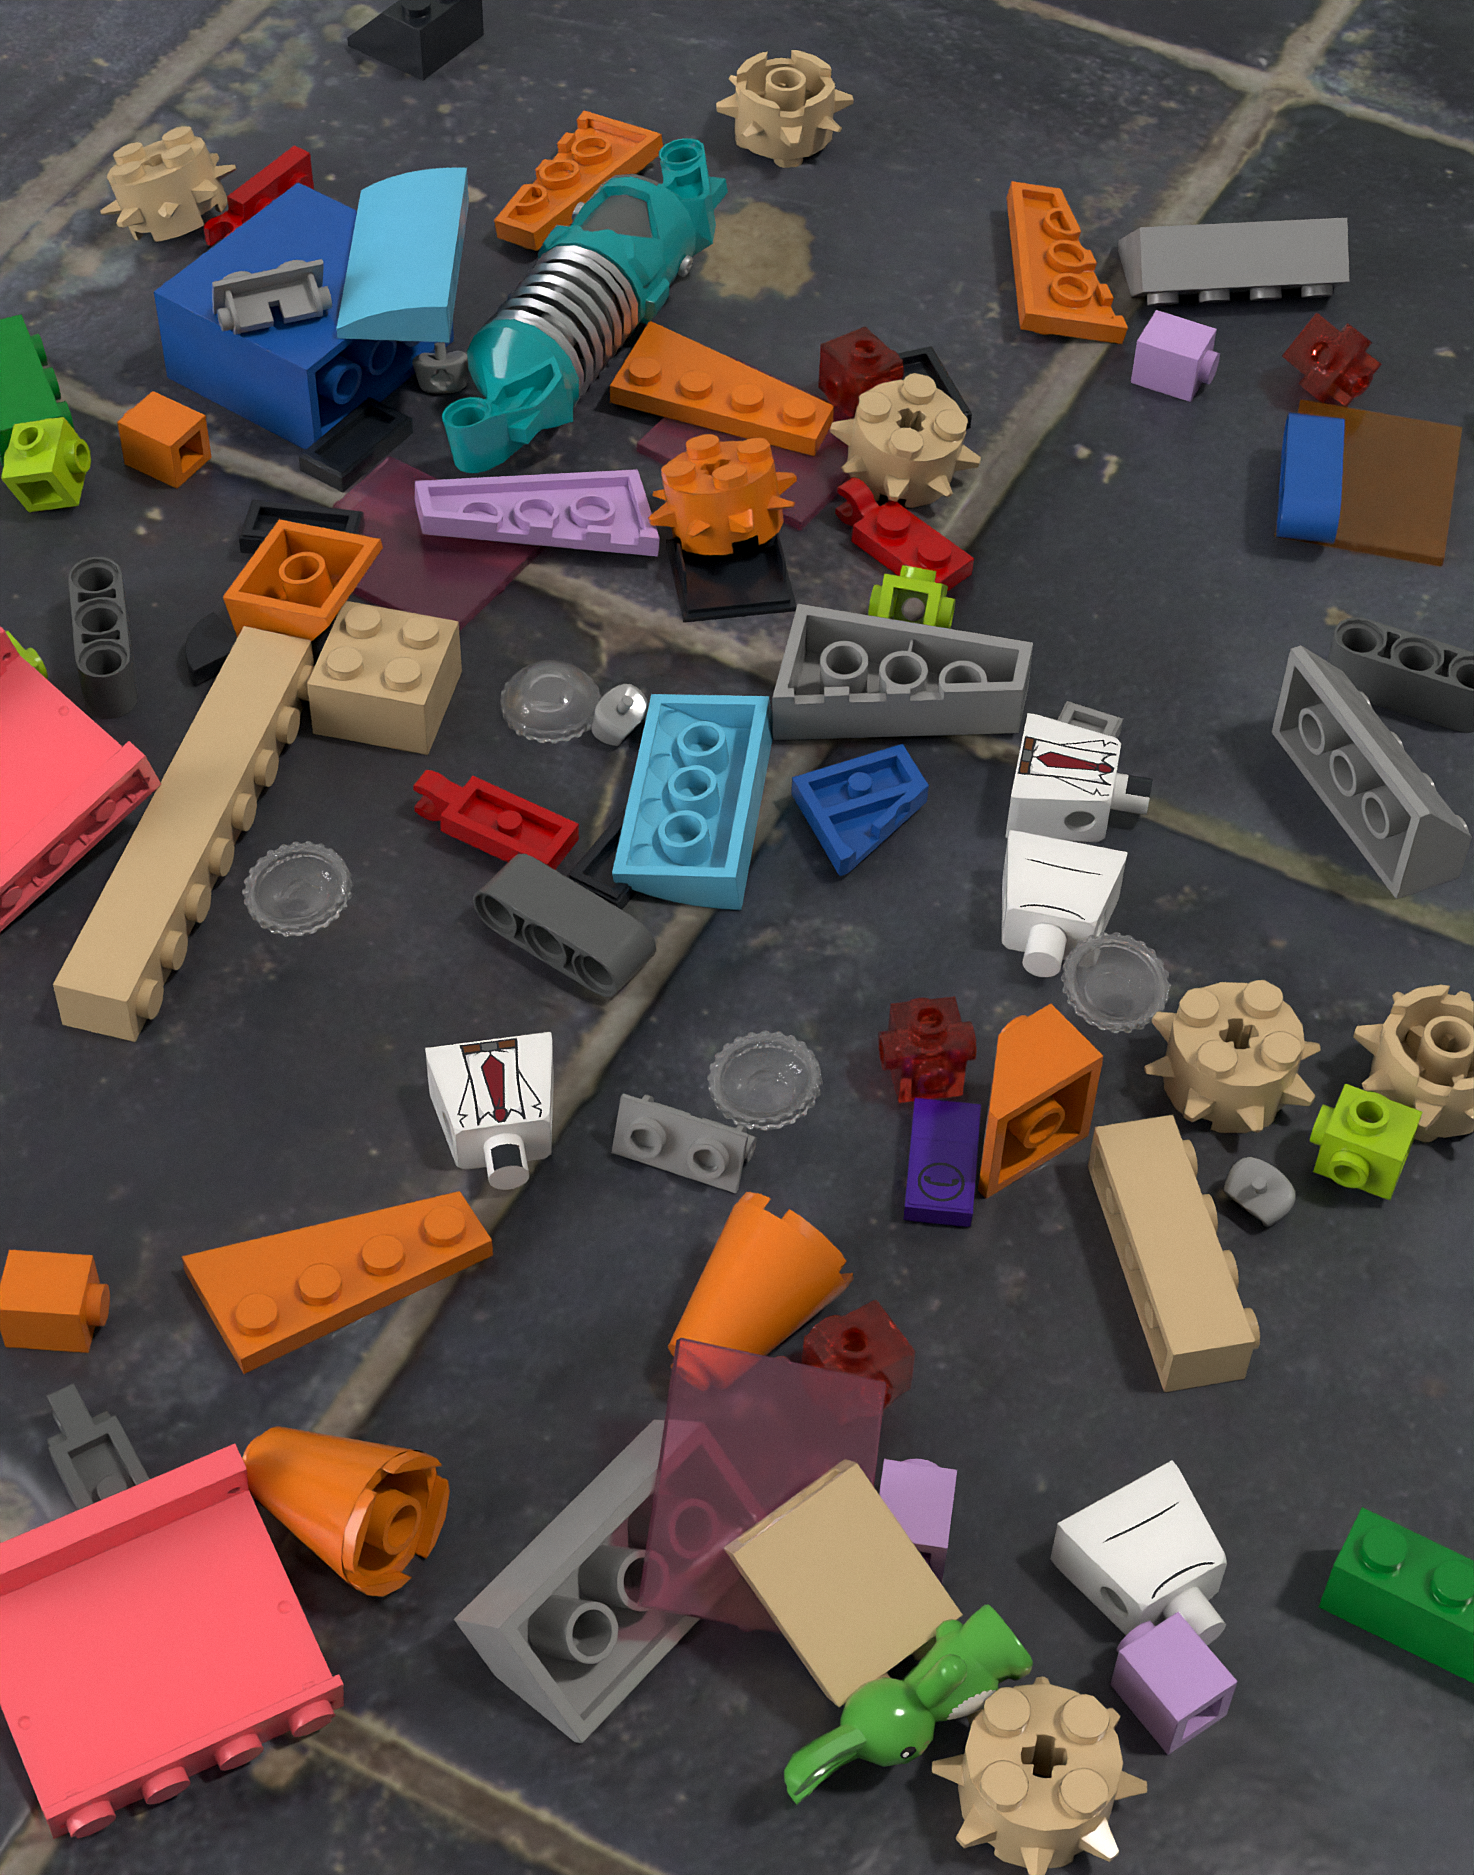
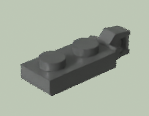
[47,1383,150,1510]

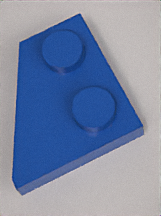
[791,744,929,876]

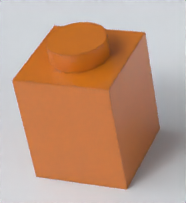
[117,391,212,489]
[0,1250,110,1353]

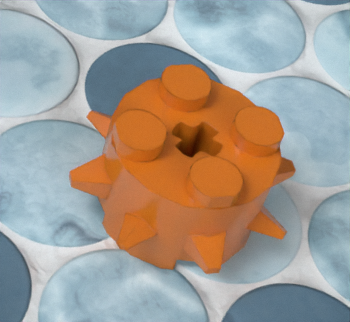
[648,434,797,555]

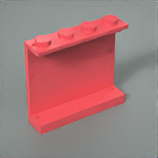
[0,627,162,932]
[0,1443,344,1839]

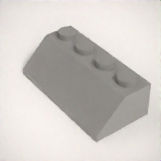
[1118,218,1350,306]
[1272,645,1472,899]
[454,1419,766,1744]

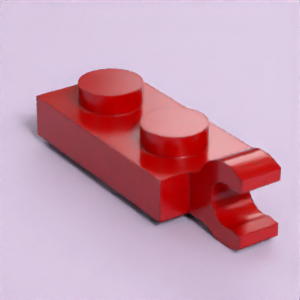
[204,145,314,246]
[835,477,974,592]
[413,770,579,870]

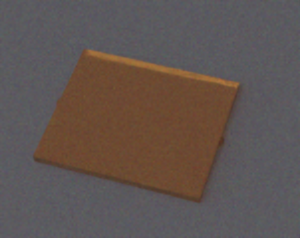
[1274,399,1462,567]

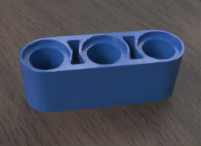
[1276,412,1345,544]

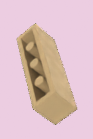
[1088,1115,1260,1392]

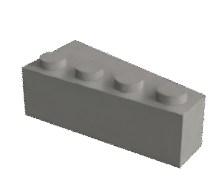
[772,604,1033,740]

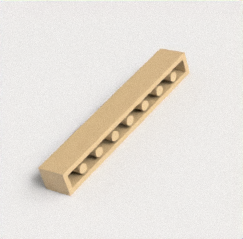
[53,626,315,1042]

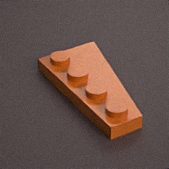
[494,110,663,251]
[1006,181,1128,344]
[610,321,834,456]
[181,1191,493,1374]

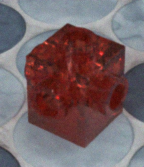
[1282,313,1382,407]
[818,327,904,419]
[878,996,977,1103]
[798,1299,916,1427]

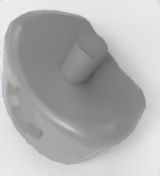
[412,342,469,394]
[591,684,649,746]
[1223,1157,1295,1227]

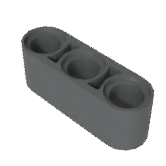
[68,557,138,719]
[1327,617,1474,733]
[473,854,656,997]

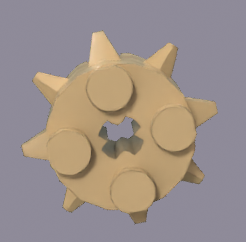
[716,50,854,168]
[100,126,236,242]
[830,373,981,508]
[1144,980,1321,1133]
[1353,984,1474,1142]
[932,1676,1147,1875]

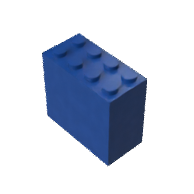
[154,182,454,450]

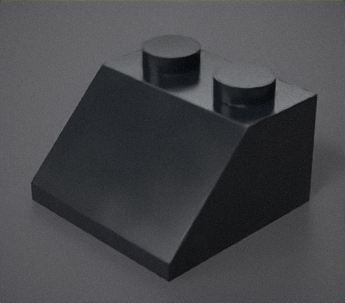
[347,0,484,81]

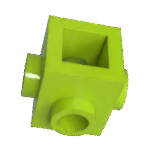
[1,417,91,512]
[868,565,955,629]
[1309,1084,1423,1200]

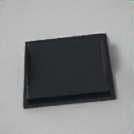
[666,533,797,623]

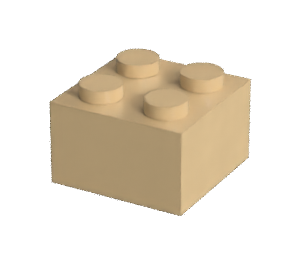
[307,601,462,755]

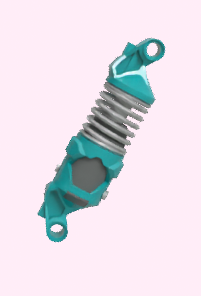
[442,138,728,473]

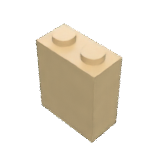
[724,1459,963,1707]

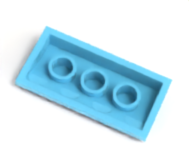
[336,168,469,343]
[612,694,773,910]

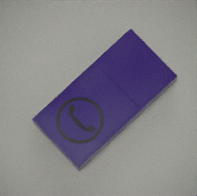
[903,1098,981,1227]

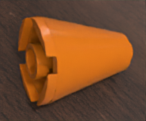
[668,1192,854,1392]
[242,1426,450,1597]

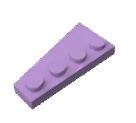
[414,469,660,557]

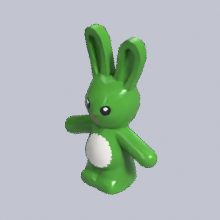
[784,1604,1033,1805]

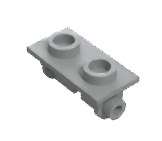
[212,259,332,335]
[611,1094,757,1193]

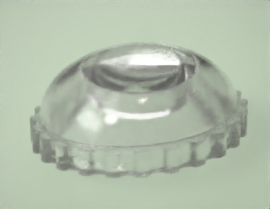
[500,660,601,743]
[242,841,353,937]
[1061,932,1171,1033]
[707,1030,823,1131]

